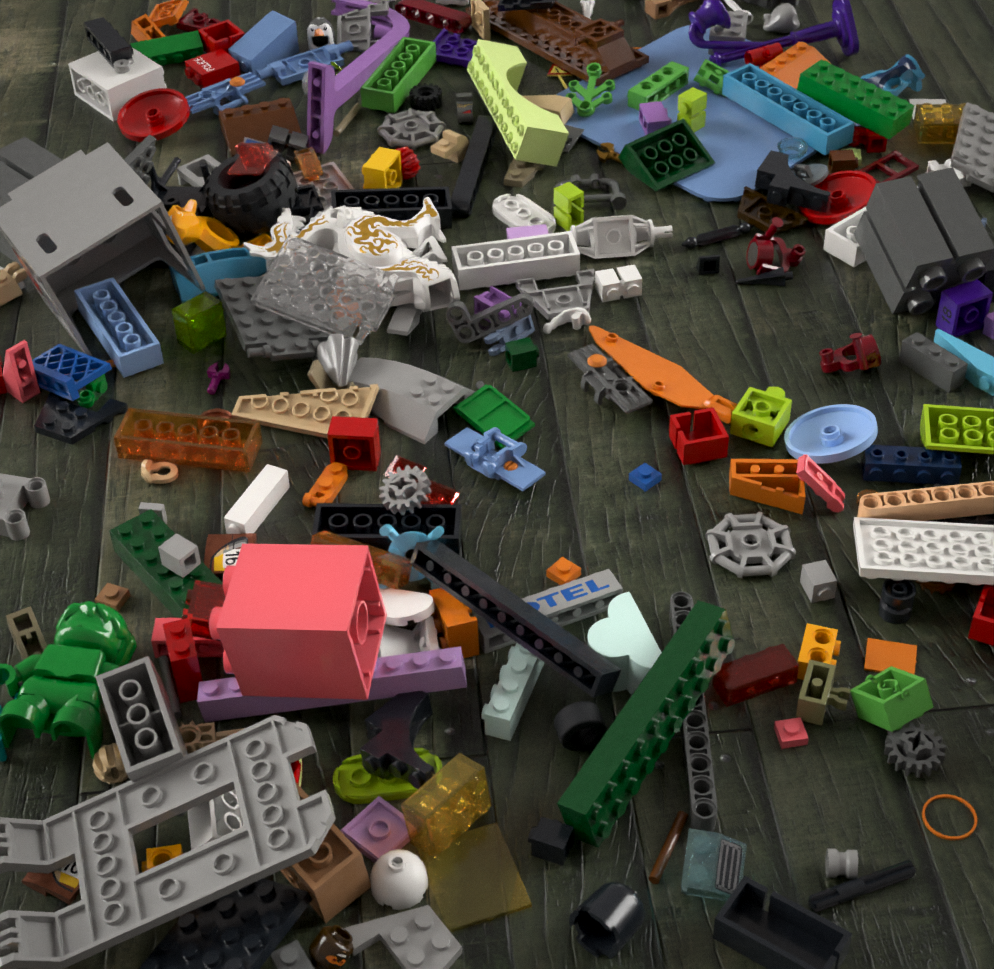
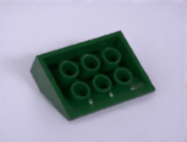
[618,118,716,192]

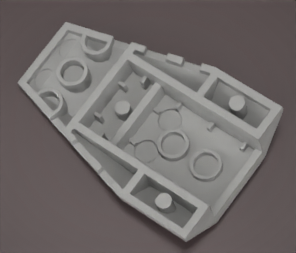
[348,357,476,444]

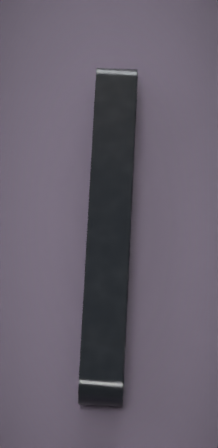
[451,115,498,216]

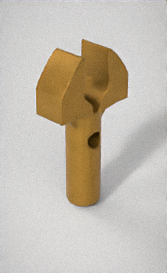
[597,142,622,164]

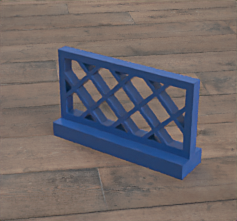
[32,344,112,401]

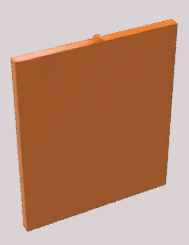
[864,638,917,675]

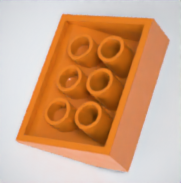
[760,41,831,89]

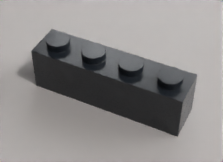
[84,17,134,68]

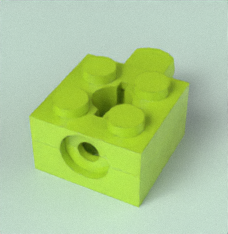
[730,386,792,447]

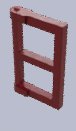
[856,150,919,183]

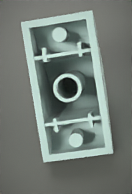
[587,592,662,695]

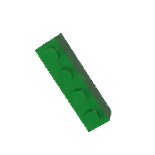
[130,30,204,66]

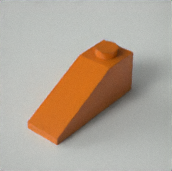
[131,14,166,42]

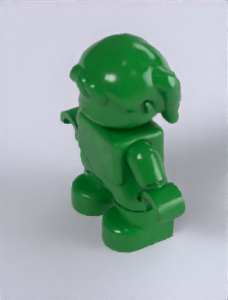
[0,601,137,759]

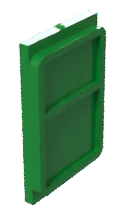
[453,384,535,449]

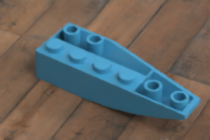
[169,247,268,304]

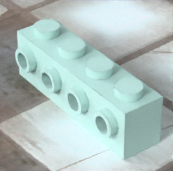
[481,643,544,741]

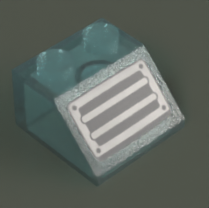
[681,828,747,901]

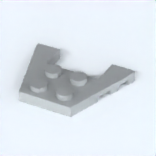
[337,0,389,52]
[516,269,594,321]
[344,905,462,969]

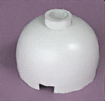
[370,849,428,910]

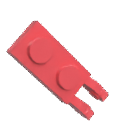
[796,454,845,513]

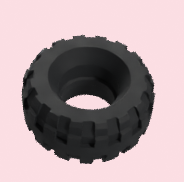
[205,149,298,232]

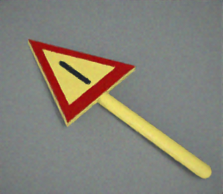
[547,63,572,89]

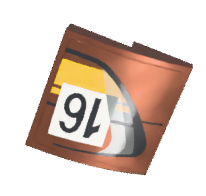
[204,533,257,577]
[22,861,80,905]

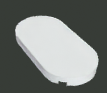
[492,194,556,234]
[380,587,435,626]

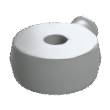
[114,58,134,73]

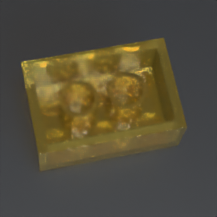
[913,103,966,144]
[401,753,492,859]

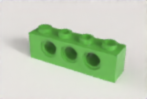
[627,61,689,111]

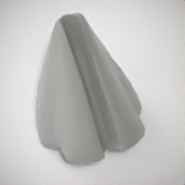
[317,334,359,387]

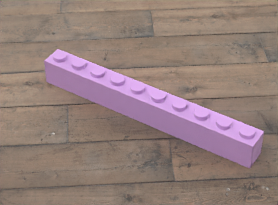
[197,646,467,722]

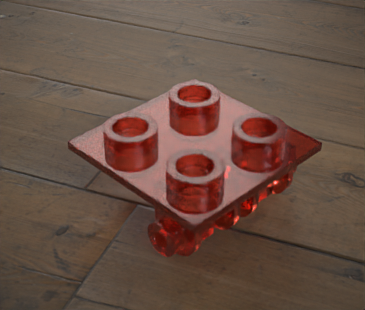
[227,142,278,176]

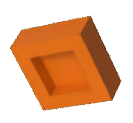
[546,557,581,585]

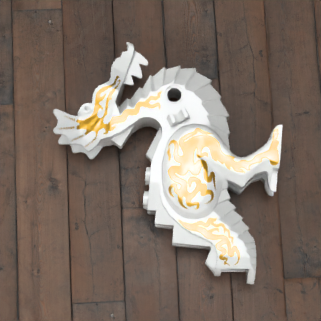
[243,197,460,312]

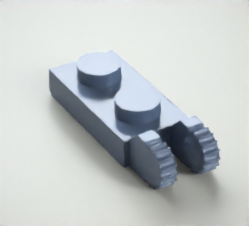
[484,315,535,356]

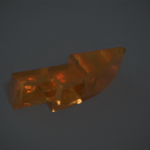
[294,147,324,182]

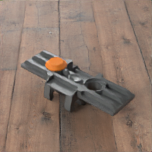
[567,344,653,414]

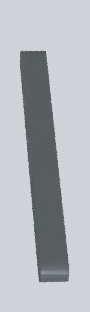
[669,591,717,835]

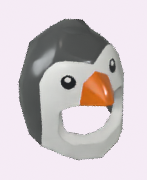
[306,16,336,50]

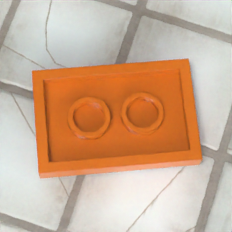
[149,0,189,29]

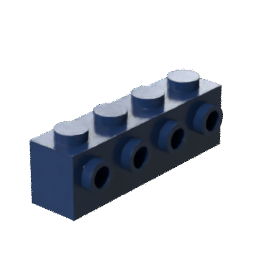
[862,445,962,485]

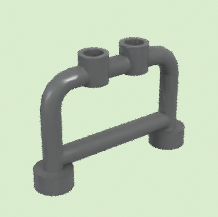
[553,173,627,210]

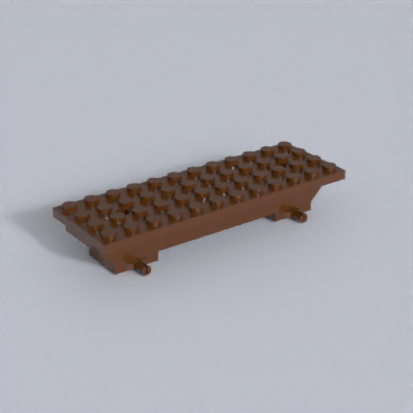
[465,0,649,86]

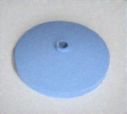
[784,404,878,464]

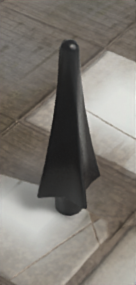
[736,267,793,286]

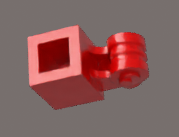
[848,126,887,153]

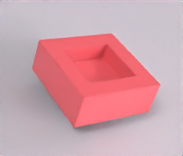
[774,717,809,749]

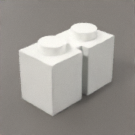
[595,265,642,302]

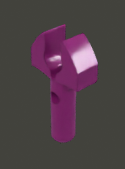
[207,363,231,395]

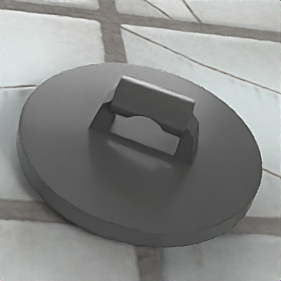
[792,164,829,186]

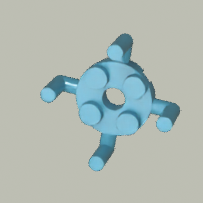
[378,524,444,590]

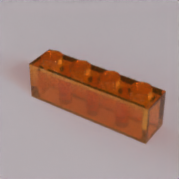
[310,530,412,589]

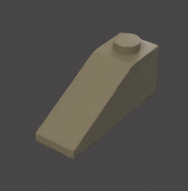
[6,606,47,660]

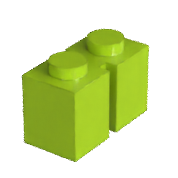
[677,87,707,132]
[554,182,584,231]

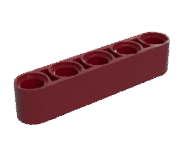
[395,0,472,34]

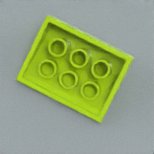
[920,404,994,454]

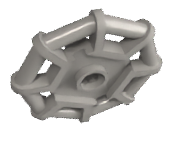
[377,108,446,150]
[705,511,796,579]

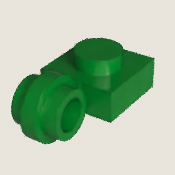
[77,374,108,408]

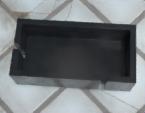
[713,875,852,969]

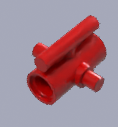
[744,43,783,68]

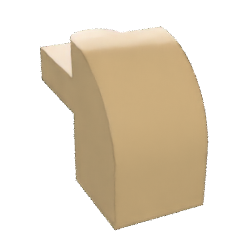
[431,130,469,163]

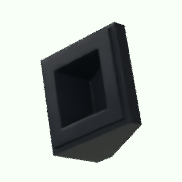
[696,255,720,275]

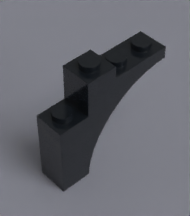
[755,150,831,213]
[360,691,438,794]

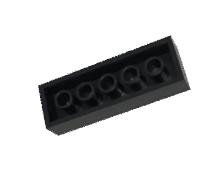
[331,187,452,230]
[311,503,462,559]

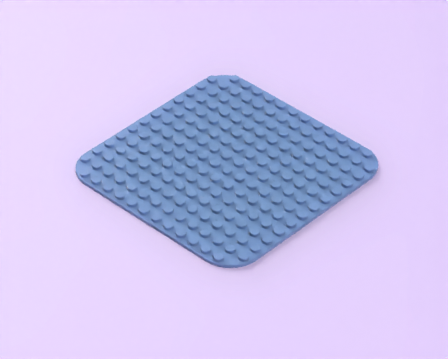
[556,25,860,202]

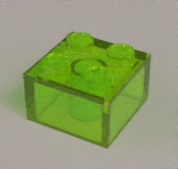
[172,291,227,354]

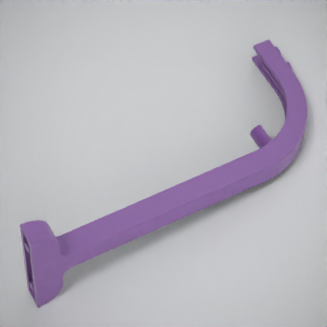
[307,0,410,154]

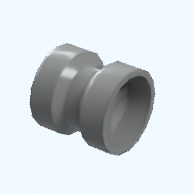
[825,848,858,879]

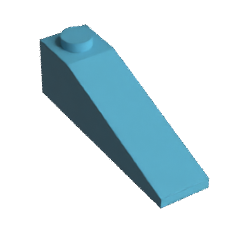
[934,329,994,396]

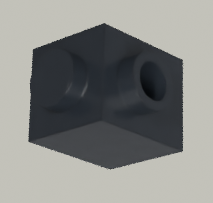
[528,817,574,866]

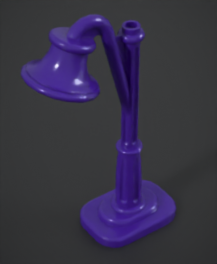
[688,0,859,66]

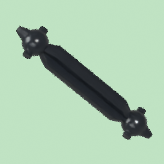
[682,222,754,248]

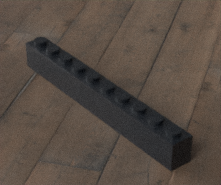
[409,540,622,698]

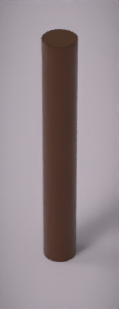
[648,811,688,884]

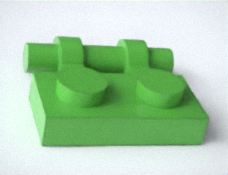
[694,59,729,97]

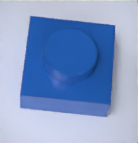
[629,463,662,492]

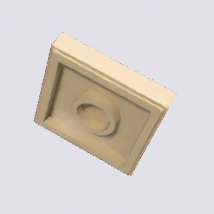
[471,0,490,41]

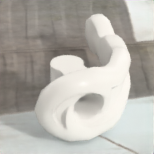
[580,0,595,19]
[543,307,591,334]

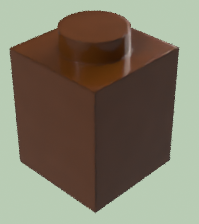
[828,149,858,174]

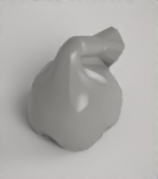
[763,3,800,34]

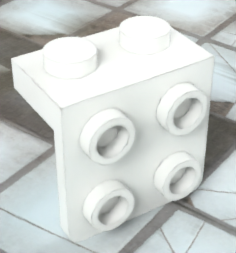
[378,616,440,657]

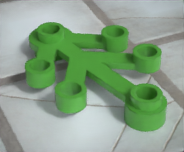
[566,63,615,117]

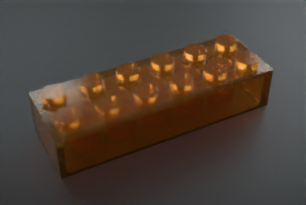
[114,408,263,472]

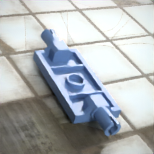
[255,40,353,86]

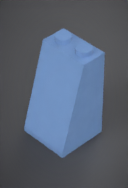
[228,11,299,75]

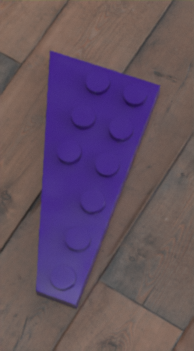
[432,28,527,71]

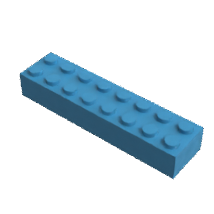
[722,63,855,155]

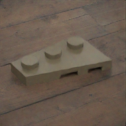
[504,158,545,188]

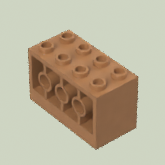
[280,783,371,923]

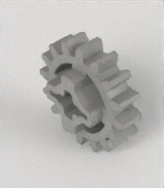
[379,465,432,515]

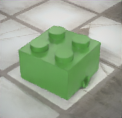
[850,666,934,732]

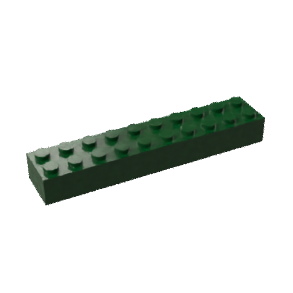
[557,600,735,848]

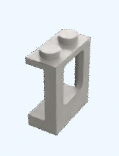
[176,154,221,187]

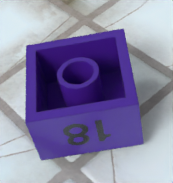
[936,279,993,337]

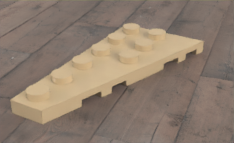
[231,384,379,439]

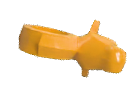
[166,199,240,252]

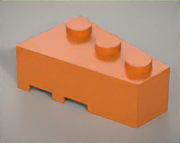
[729,459,806,515]
[429,588,479,658]

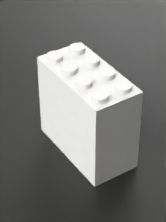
[68,48,167,122]

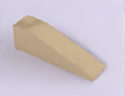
[522,95,574,125]

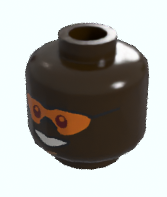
[309,925,354,969]

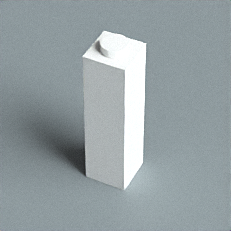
[224,464,290,534]

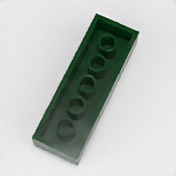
[109,509,226,626]

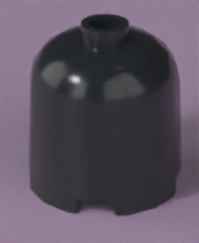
[569,882,645,959]

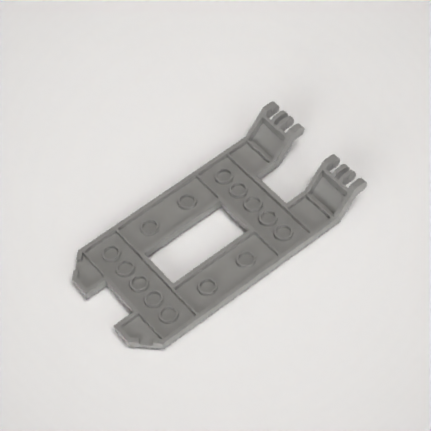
[0,715,336,969]

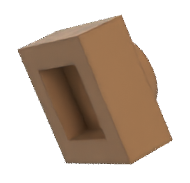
[94,583,130,612]

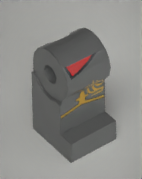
[456,93,473,123]

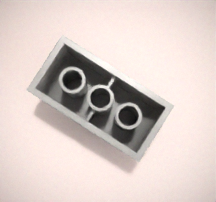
[96,656,188,782]

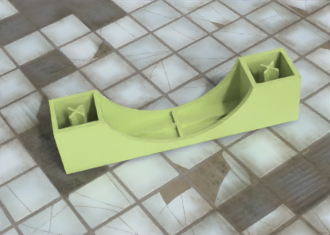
[467,39,569,167]

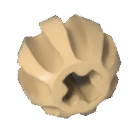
[92,743,128,785]

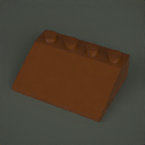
[218,98,301,157]

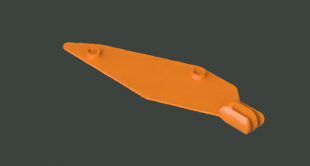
[588,325,738,424]

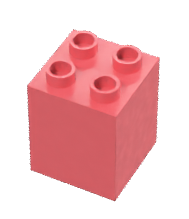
[209,544,387,700]

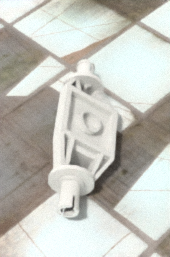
[571,215,673,259]

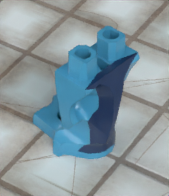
[861,54,925,96]

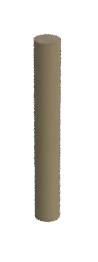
[333,103,362,137]

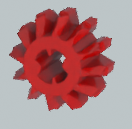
[396,146,421,180]

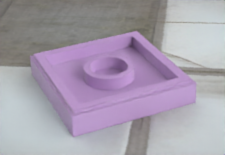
[340,796,420,863]

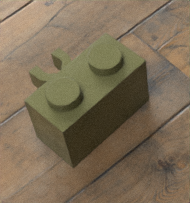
[796,660,851,726]

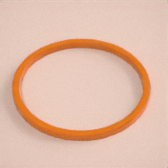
[922,794,977,840]

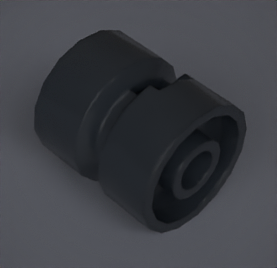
[878,578,916,624]

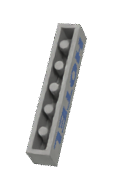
[472,569,623,654]

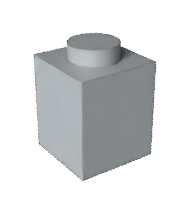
[158,533,201,578]
[800,560,837,603]

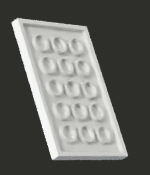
[853,517,994,585]

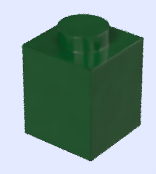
[505,337,540,372]

